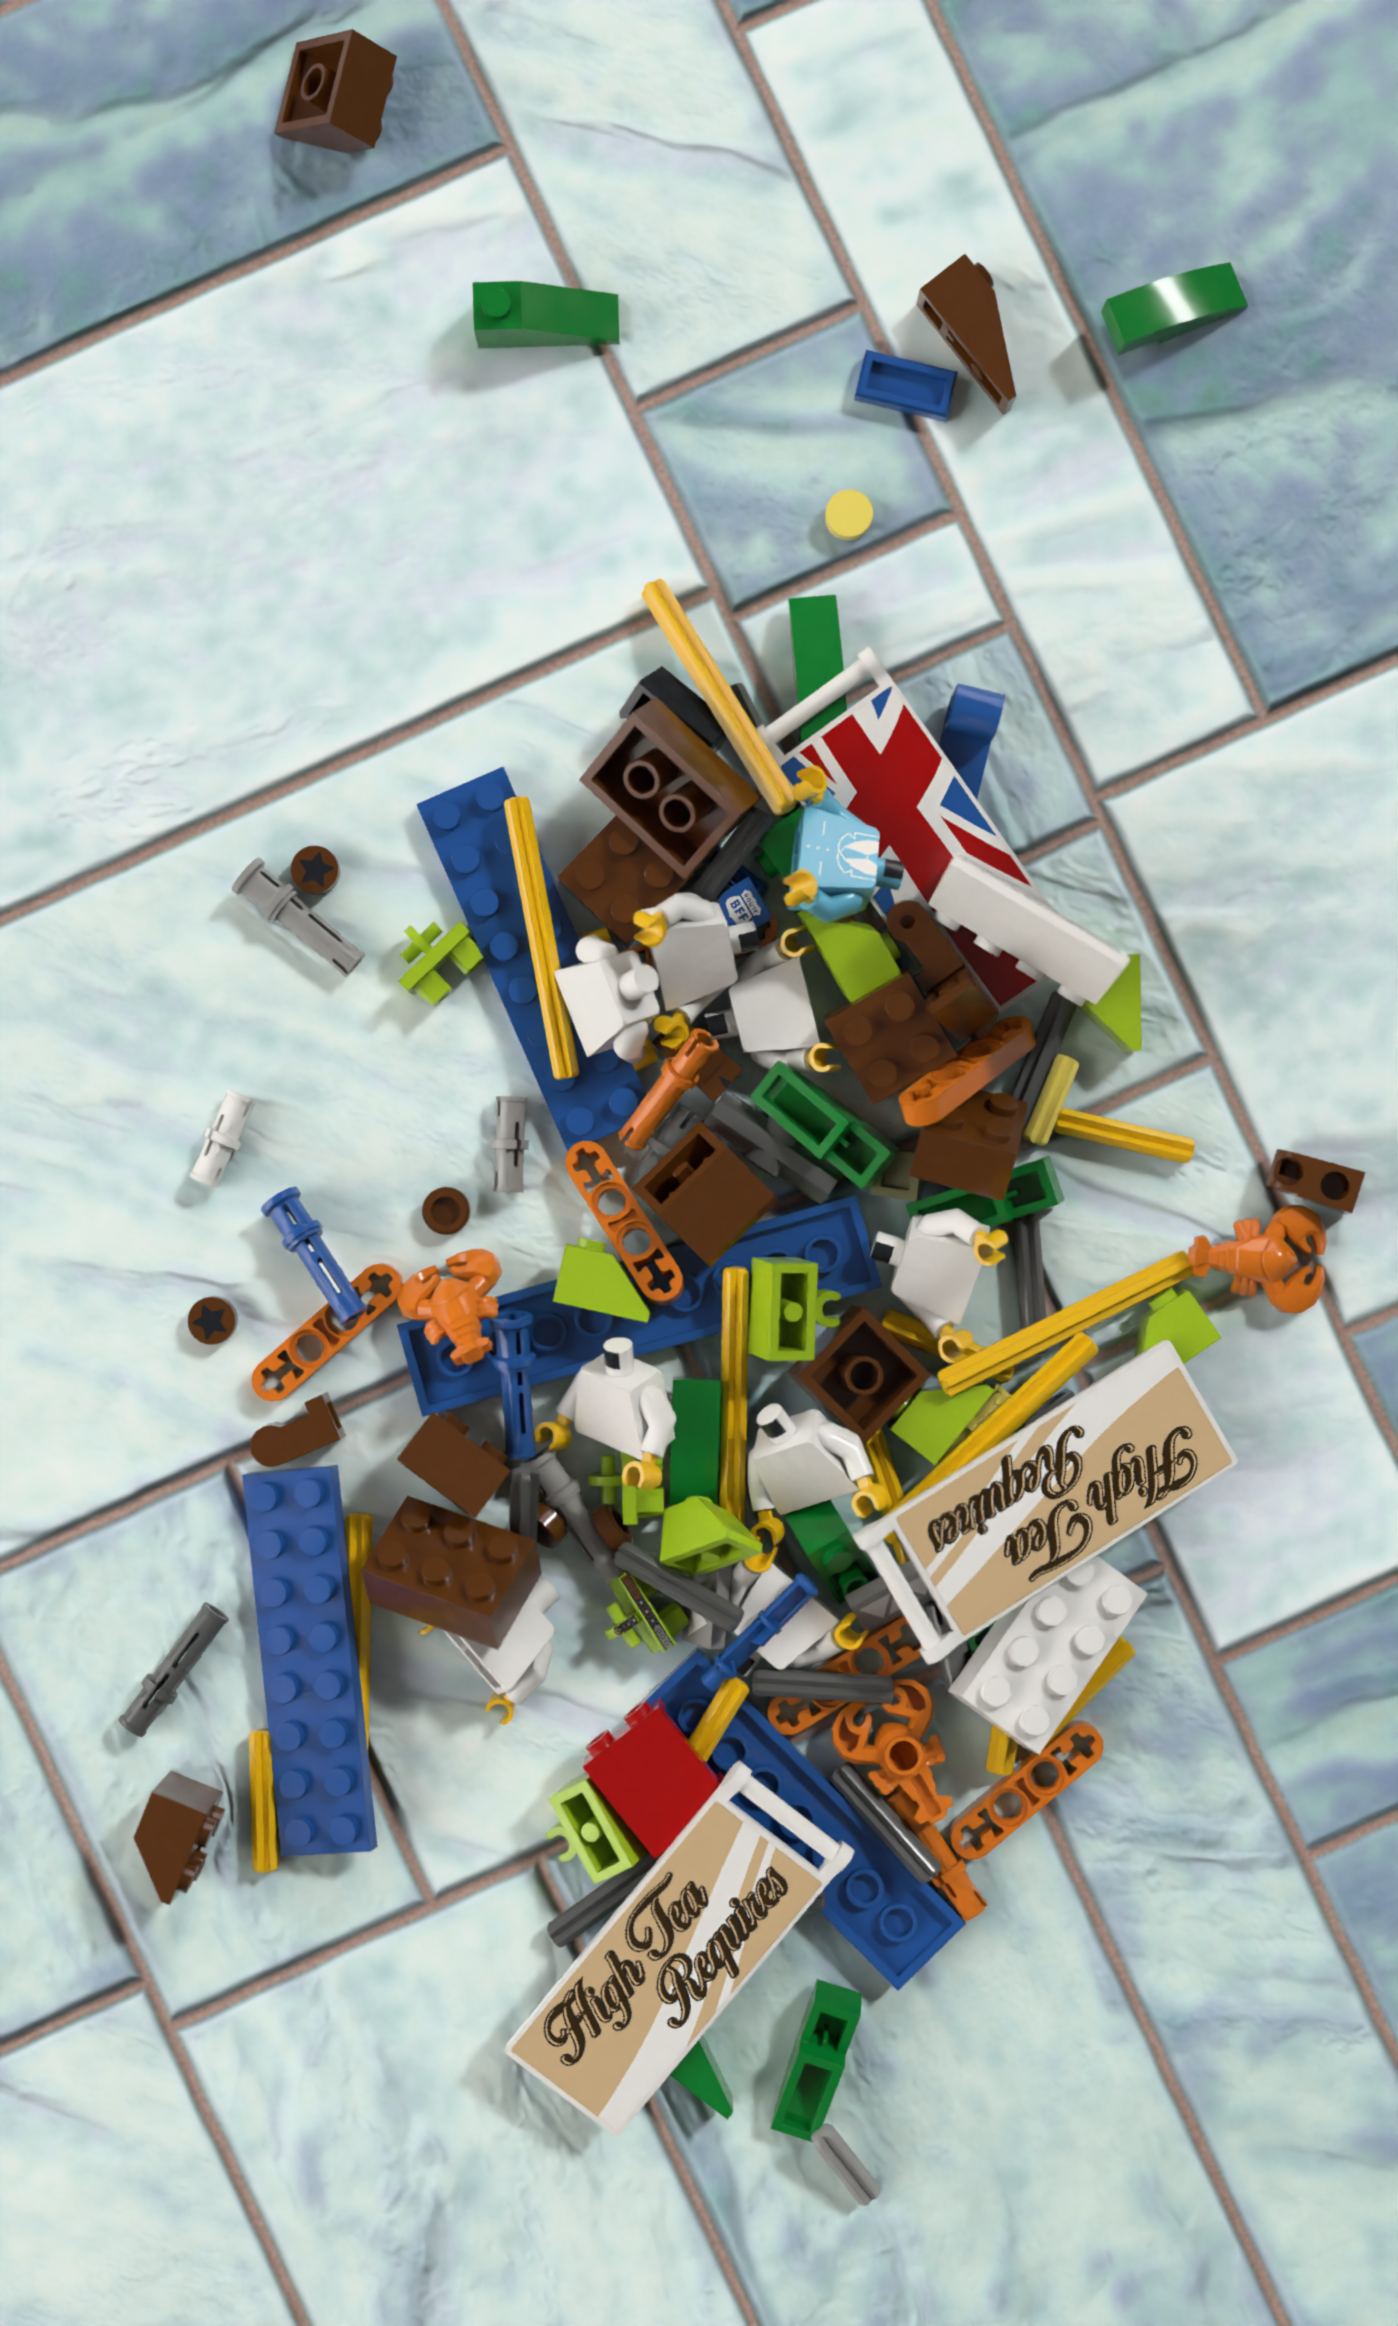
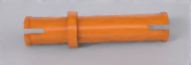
[618,1028,719,1151]
[883,1786,988,1922]

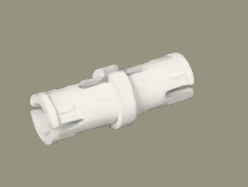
[189,1089,257,1188]

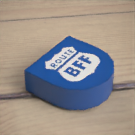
[718,876,773,928]

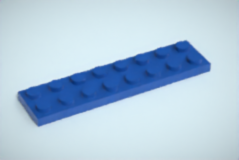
[416,767,647,1152]
[242,1465,378,1856]
[643,1647,966,1991]

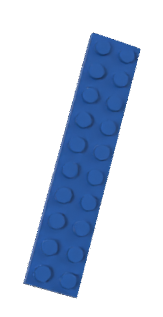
[397,1195,882,1417]

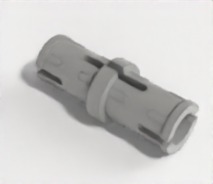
[491,1096,529,1192]

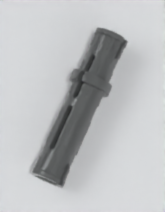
[119,1602,229,1737]

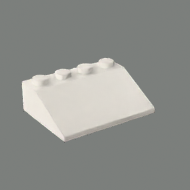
[928,854,1130,1007]

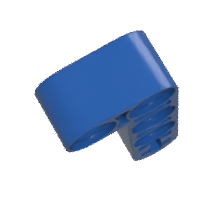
[939,683,1005,799]

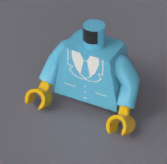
[783,765,904,923]

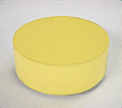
[825,490,873,541]

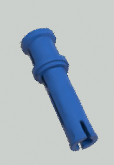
[261,1187,368,1325]
[489,1311,536,1460]

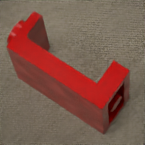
[582,1698,731,1859]

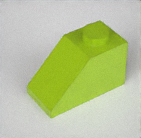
[797,910,902,1003]
[1077,954,1142,1053]
[553,1237,651,1323]
[1134,1287,1222,1364]
[887,1382,995,1465]
[660,1496,762,1578]

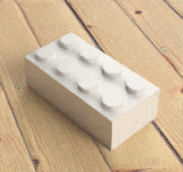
[948,1556,1148,1754]

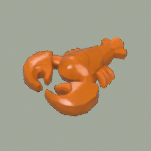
[1188,1205,1327,1313]
[396,1249,502,1366]
[832,1678,953,1825]

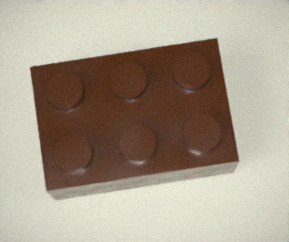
[579,697,762,880]
[361,1495,542,1650]

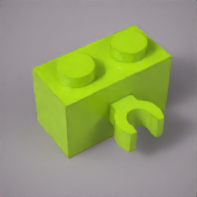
[748,1257,841,1361]
[546,1773,649,1885]

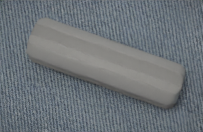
[811,2123,880,2206]

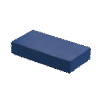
[854,350,958,422]

